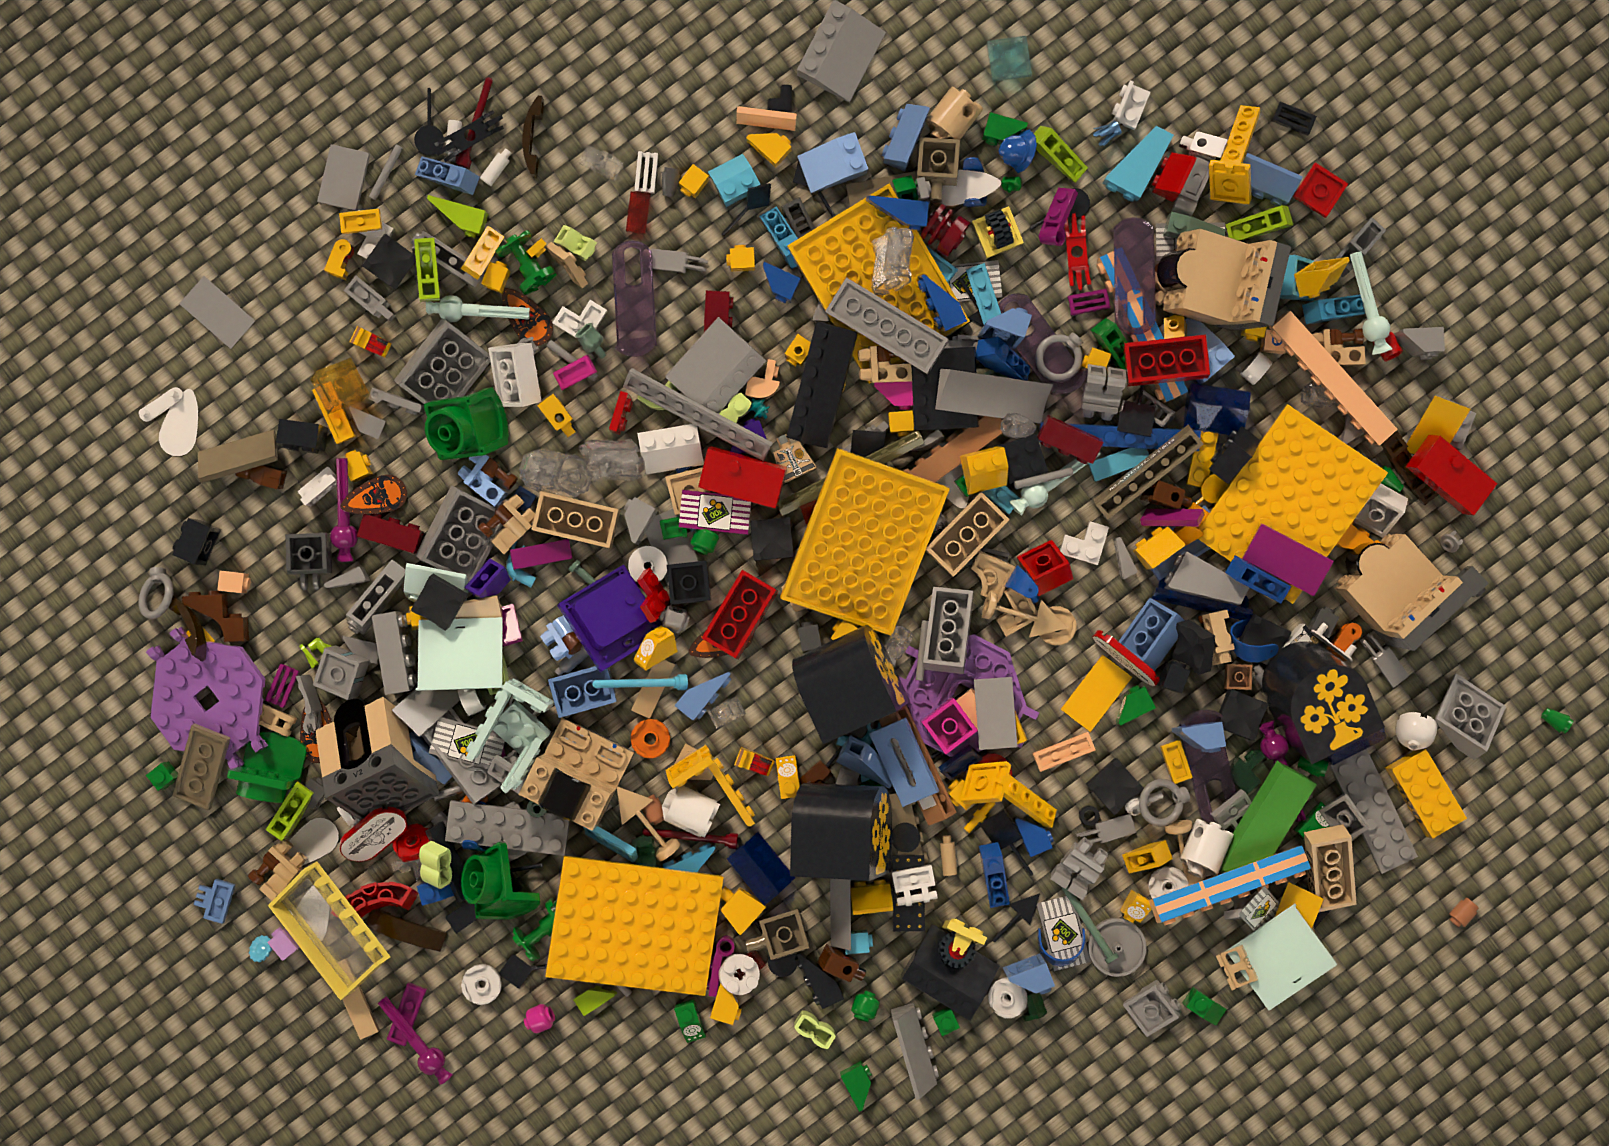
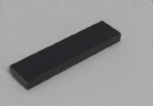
[425,821,465,903]
[445,872,523,934]

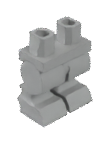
[1081,364,1127,421]
[1050,837,1108,900]

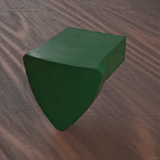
[1023,991,1047,1021]

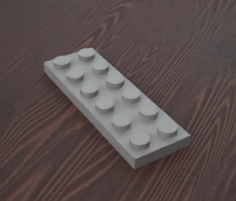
[825,277,949,375]
[422,708,502,805]
[1329,748,1418,874]
[445,800,571,856]

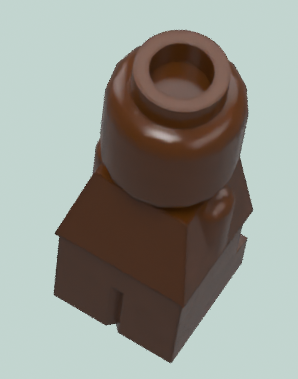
[235,465,287,489]

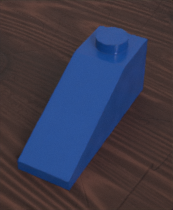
[866,195,929,230]
[1225,555,1292,603]

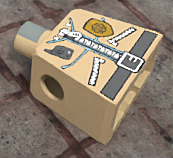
[773,434,817,484]

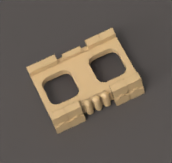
[1216,945,1258,990]

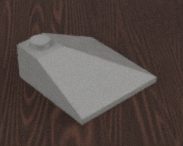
[1434,674,1506,760]

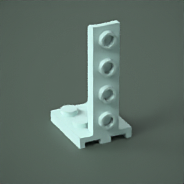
[466,678,554,761]
[493,700,551,793]

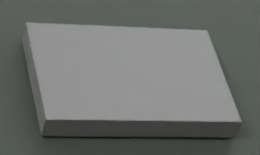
[317,144,371,211]

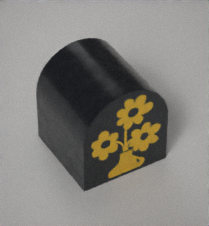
[792,625,910,744]
[1262,641,1385,764]
[790,783,892,881]

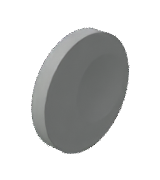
[1088,918,1146,977]

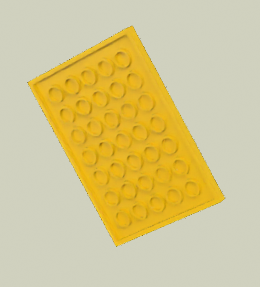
[787,183,970,384]
[1198,404,1388,604]
[780,448,950,636]
[545,856,724,996]

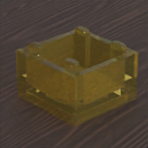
[310,358,369,414]

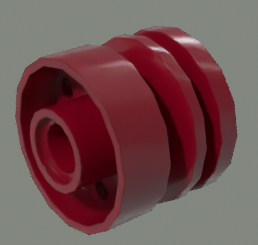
[920,204,971,257]

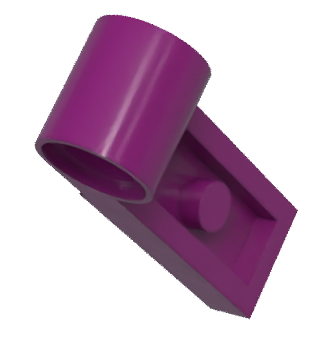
[1039,187,1078,246]
[706,935,735,997]

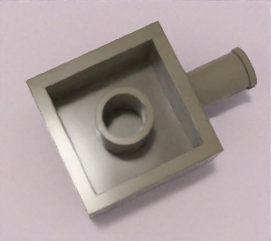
[917,137,960,203]
[745,909,811,960]

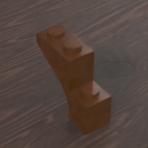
[182,591,249,642]

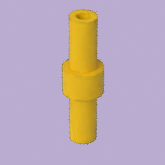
[964,802,996,833]

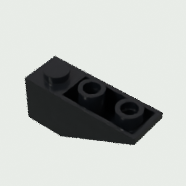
[795,952,844,1010]

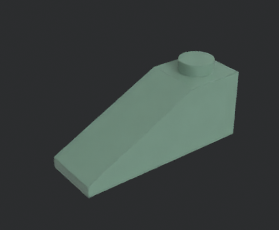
[1163,212,1226,239]

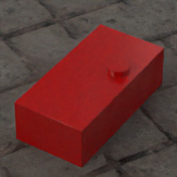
[1123,334,1210,387]
[1406,435,1498,516]
[698,446,788,508]
[702,570,779,660]

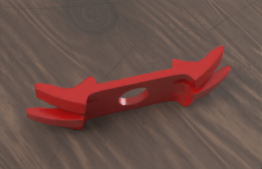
[1064,213,1091,290]

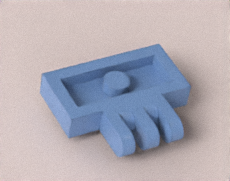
[194,879,236,924]

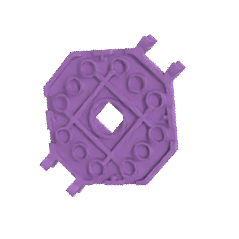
[146,627,268,769]
[899,634,1039,757]

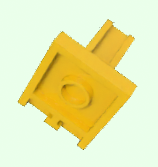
[1209,105,1260,205]
[666,745,755,826]
[960,761,1057,828]

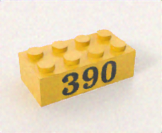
[1385,749,1467,839]

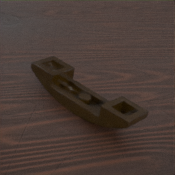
[522,95,544,179]
[1381,431,1439,505]
[162,592,206,662]
[366,909,447,952]

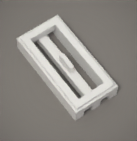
[635,151,658,194]

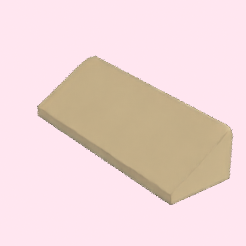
[455,596,502,619]
[631,660,675,718]

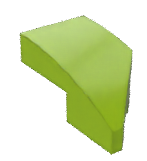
[573,985,617,1016]

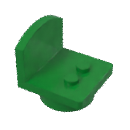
[424,387,509,460]
[227,732,308,803]
[461,842,540,920]

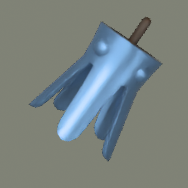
[1093,120,1123,146]

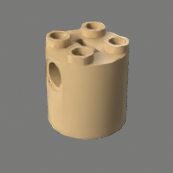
[925,87,983,140]

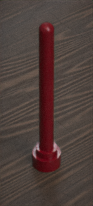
[454,77,493,170]
[643,828,738,849]

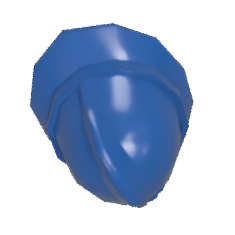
[999,129,1037,173]

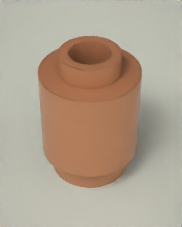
[642,794,664,825]
[1449,897,1479,928]

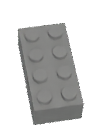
[923,587,974,674]
[372,611,418,695]

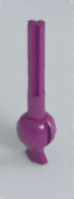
[330,458,358,562]
[1260,721,1306,822]
[378,996,453,1085]

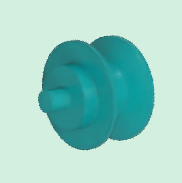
[749,398,770,419]

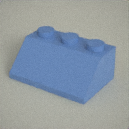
[881,104,930,172]
[1243,153,1303,206]
[977,308,1032,350]
[1119,598,1185,671]
[548,666,617,718]
[1172,722,1226,753]
[1002,953,1055,994]

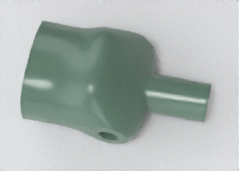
[575,323,606,359]

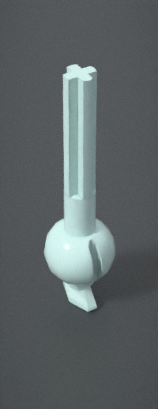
[1350,251,1393,355]
[426,295,530,322]
[1009,452,1101,516]

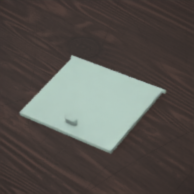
[416,617,504,691]
[1226,904,1338,1010]

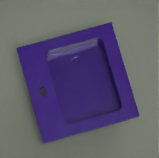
[557,564,662,673]

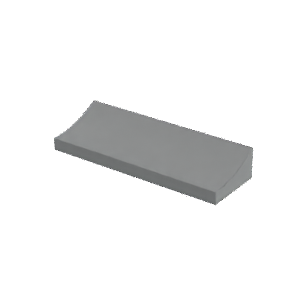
[935,369,1053,423]

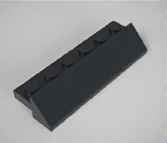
[786,321,858,448]

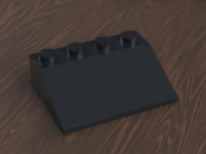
[911,347,979,430]
[901,924,1000,1021]

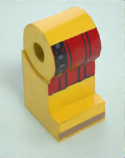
[324,239,354,280]
[350,326,392,358]
[734,747,775,776]

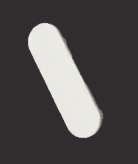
[139,387,183,422]
[1311,623,1357,662]

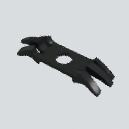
[434,110,504,163]

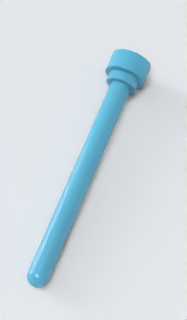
[592,674,688,690]

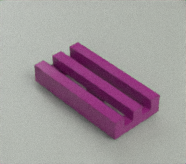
[1067,288,1110,316]
[265,664,300,708]

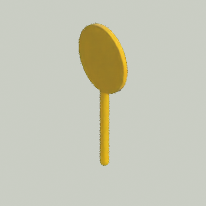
[1196,474,1228,505]

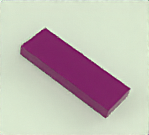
[1140,509,1204,527]
[509,539,572,570]
[386,982,427,1046]

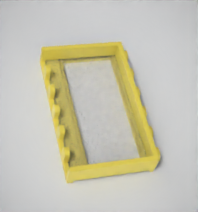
[268,862,390,1000]

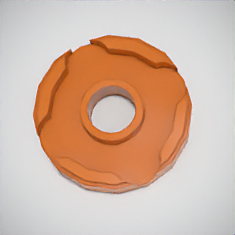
[631,719,670,758]

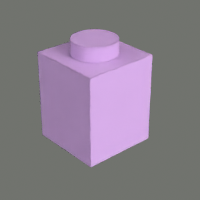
[267,927,300,961]

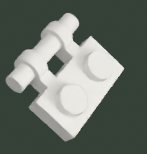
[892,865,938,906]

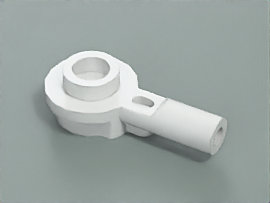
[1125,791,1163,816]

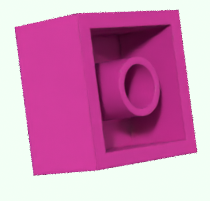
[921,697,978,754]

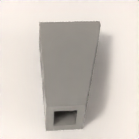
[410,231,486,287]
[1164,552,1250,606]
[346,560,405,635]

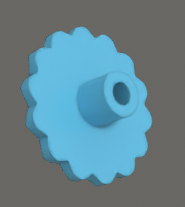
[249,935,272,962]

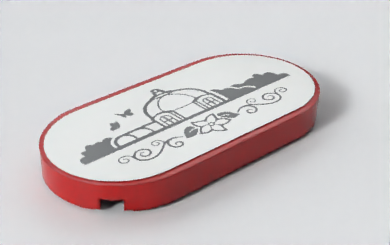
[1092,630,1160,687]
[340,807,407,862]

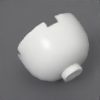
[1395,712,1438,750]

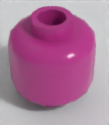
[524,1004,555,1034]

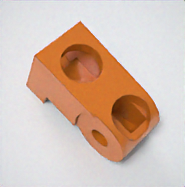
[1326,623,1362,661]

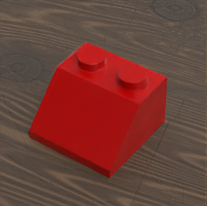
[1151,152,1197,202]
[1017,540,1073,596]

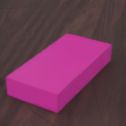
[553,355,597,390]

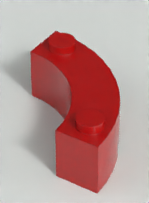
[331,882,419,918]

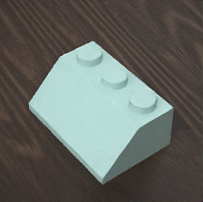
[404,563,469,602]

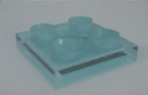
[987,36,1032,82]

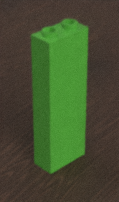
[1219,761,1317,873]

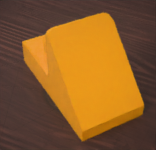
[1173,502,1210,546]

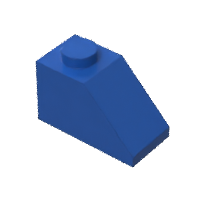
[763,262,801,303]
[1013,817,1054,857]
[417,882,454,906]

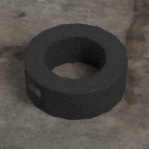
[1079,805,1100,826]

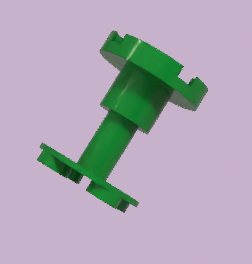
[495,230,557,295]
[512,898,557,962]

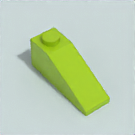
[1034,126,1088,183]
[427,195,489,238]
[1225,205,1293,241]
[414,238,440,302]
[266,781,314,841]

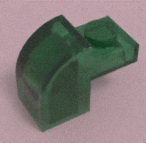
[1230,749,1266,795]
[632,836,658,868]

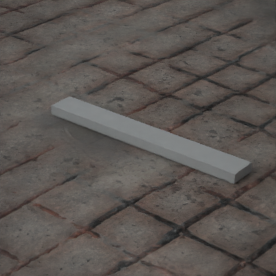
[623,368,773,461]

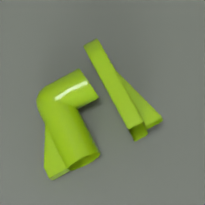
[299,638,331,669]

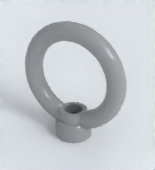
[1035,332,1084,382]
[138,567,173,619]
[1139,779,1190,827]

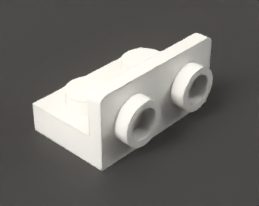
[1112,81,1150,130]
[298,467,337,507]

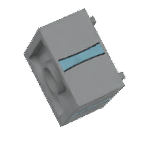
[313,645,370,700]

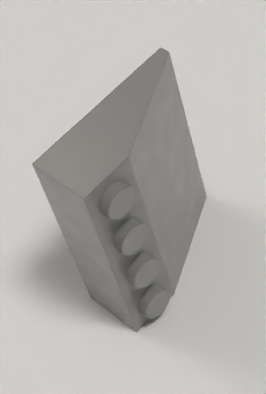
[797,0,886,103]
[665,317,766,414]
[394,319,490,404]
[415,485,503,582]
[891,1003,939,1100]

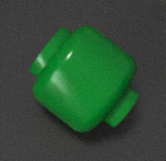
[690,529,719,556]
[851,991,880,1022]

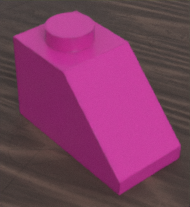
[874,381,913,410]

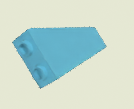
[1103,126,1174,202]

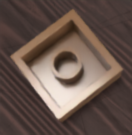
[1224,664,1252,690]

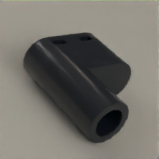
[767,85,792,113]

